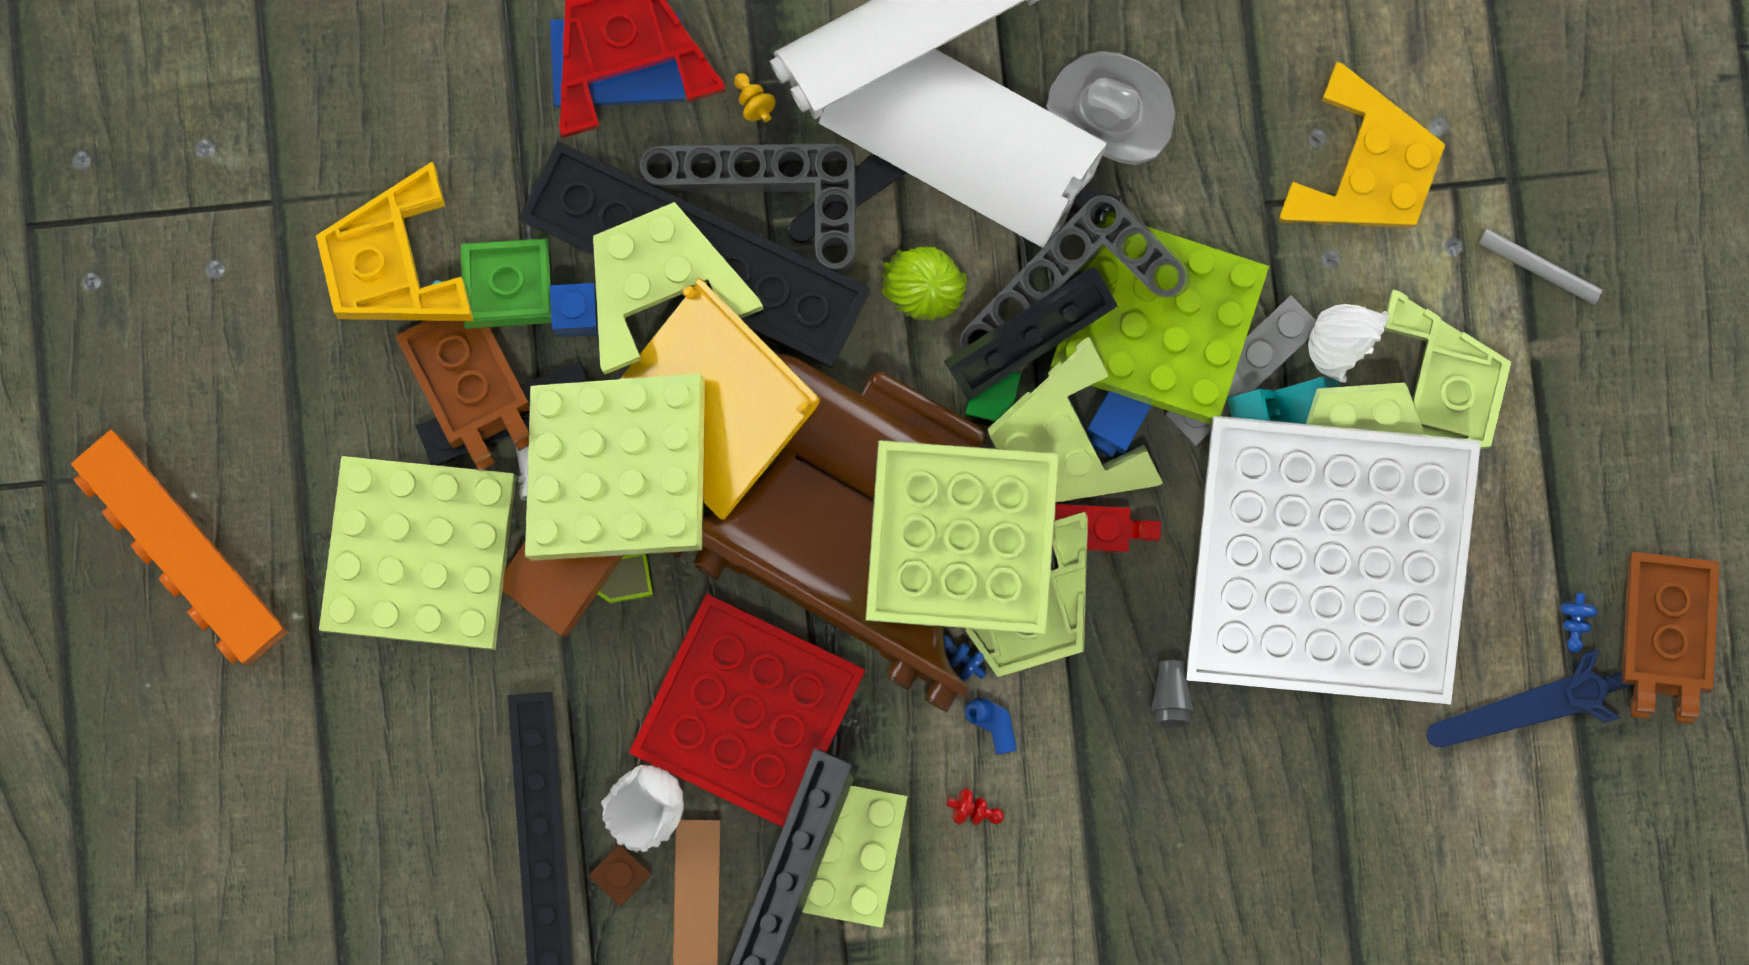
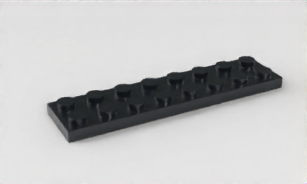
[518,141,871,369]

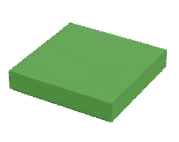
[461,238,552,329]

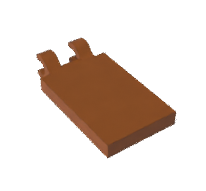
[395,321,530,471]
[503,542,624,637]
[1621,552,1720,724]

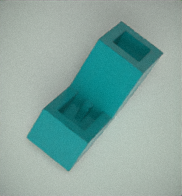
[1227,377,1339,424]

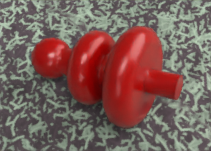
[946,788,1004,825]

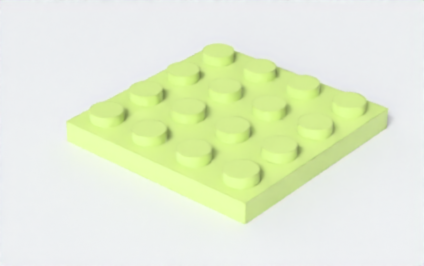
[525,374,705,561]
[866,441,1059,634]
[319,456,517,650]

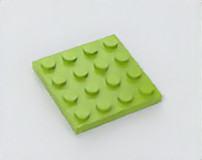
[1050,216,1269,425]

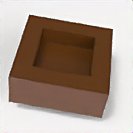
[588,844,652,907]

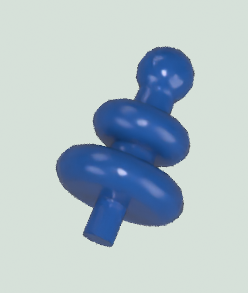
[1560,593,1598,653]
[943,636,987,681]

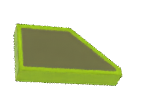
[597,554,654,604]

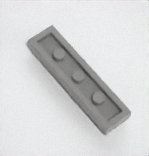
[1164,295,1316,448]

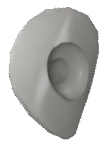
[1046,51,1175,165]

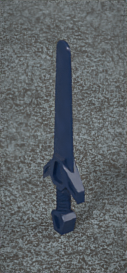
[1427,649,1634,747]

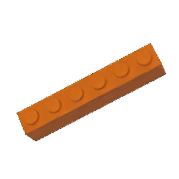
[70,429,288,667]

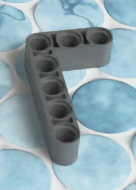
[639,144,856,275]
[960,195,1190,350]

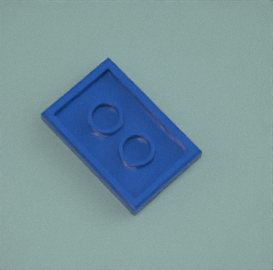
[550,13,685,108]

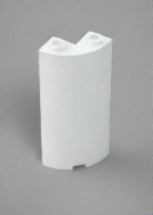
[770,0,1039,119]
[819,49,1107,248]

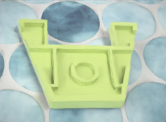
[593,202,764,375]
[1384,290,1511,449]
[988,337,1163,502]
[1306,383,1425,435]
[965,512,1088,677]

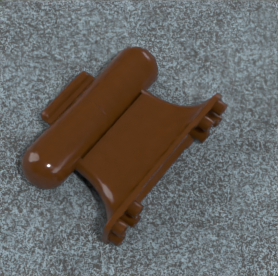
[667,354,1055,713]

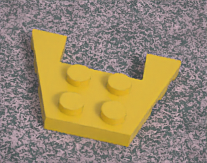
[1278,62,1445,228]

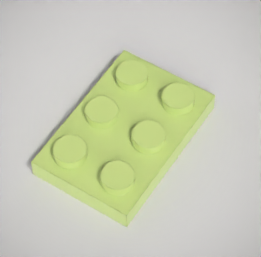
[802,786,908,928]

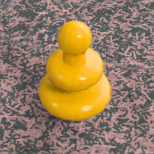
[734,73,776,122]

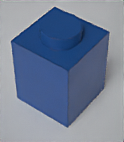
[550,283,599,337]
[1086,391,1152,457]

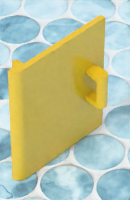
[620,277,820,520]

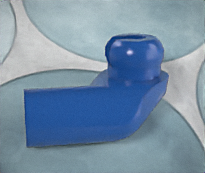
[964,698,1017,755]

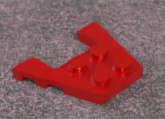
[559,0,726,139]

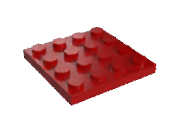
[629,593,866,828]

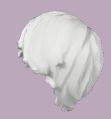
[1308,304,1389,383]
[601,765,684,852]

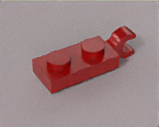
[1052,504,1161,553]

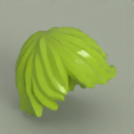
[881,247,968,321]

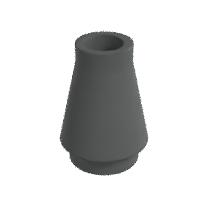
[1150,660,1195,728]

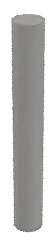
[1478,228,1603,305]

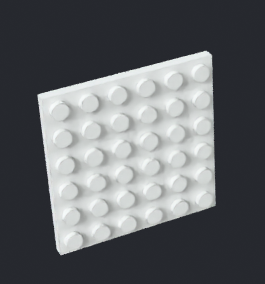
[1186,416,1481,704]

